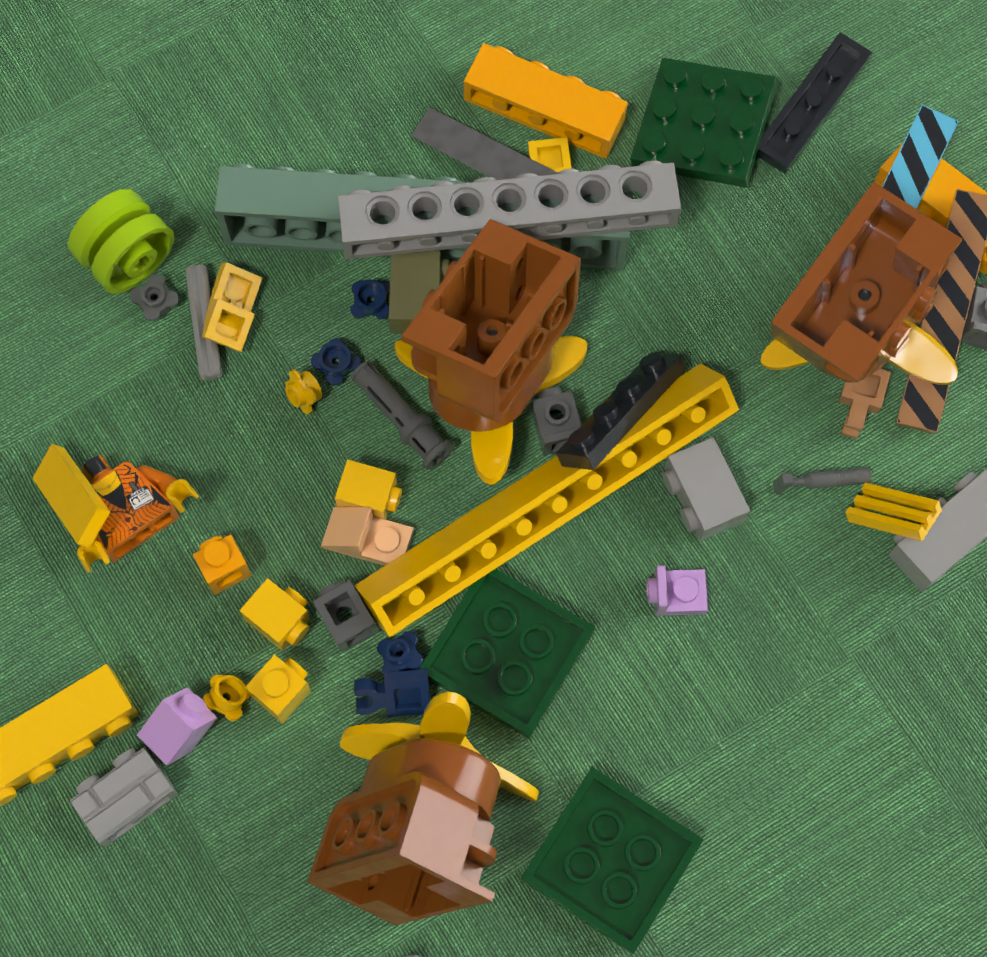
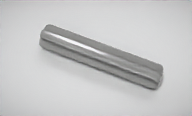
[185,264,222,381]

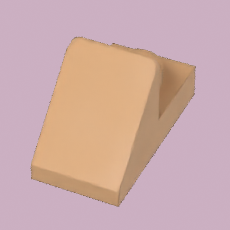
[321,507,414,566]

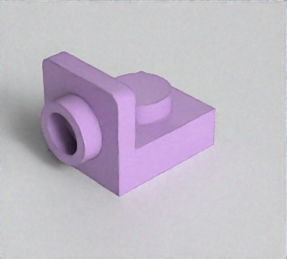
[646,565,708,616]

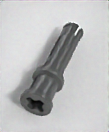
[351,360,455,470]

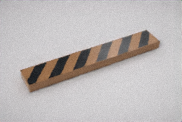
[895,189,987,435]

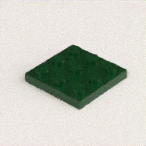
[630,58,777,188]
[419,569,595,739]
[520,767,704,955]

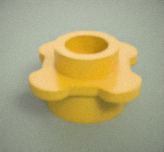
[285,369,322,414]
[202,675,250,721]

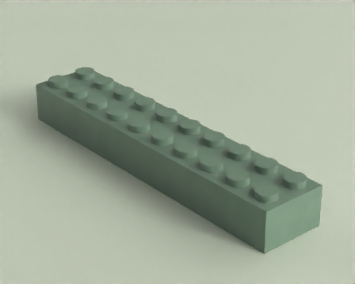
[215,163,632,271]

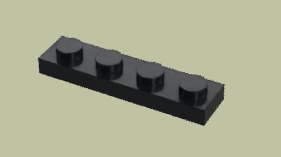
[756,32,873,174]
[556,352,686,470]

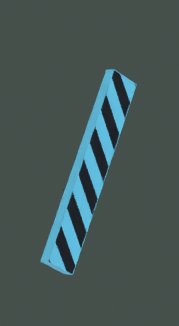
[882,105,959,209]

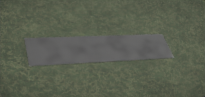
[411,107,557,180]

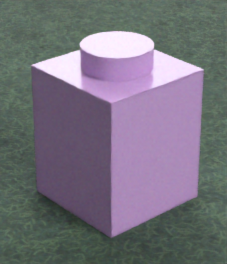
[137,687,217,766]

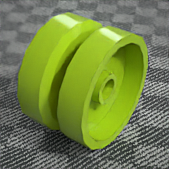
[67,189,175,294]

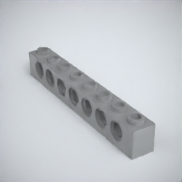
[338,161,681,260]

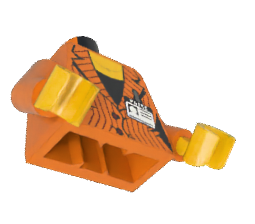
[77,455,199,573]

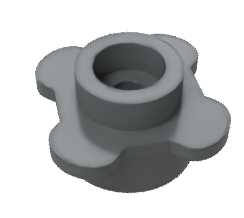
[130,274,179,321]

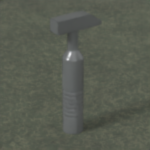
[773,467,871,495]

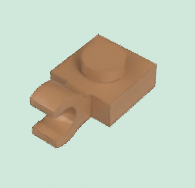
[838,369,891,439]

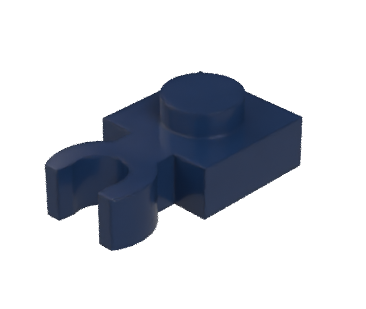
[354,669,430,717]

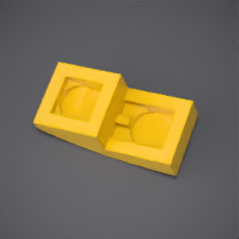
[202,262,262,352]

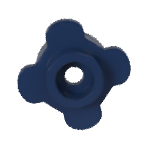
[350,279,390,320]
[311,338,360,386]
[377,631,423,673]

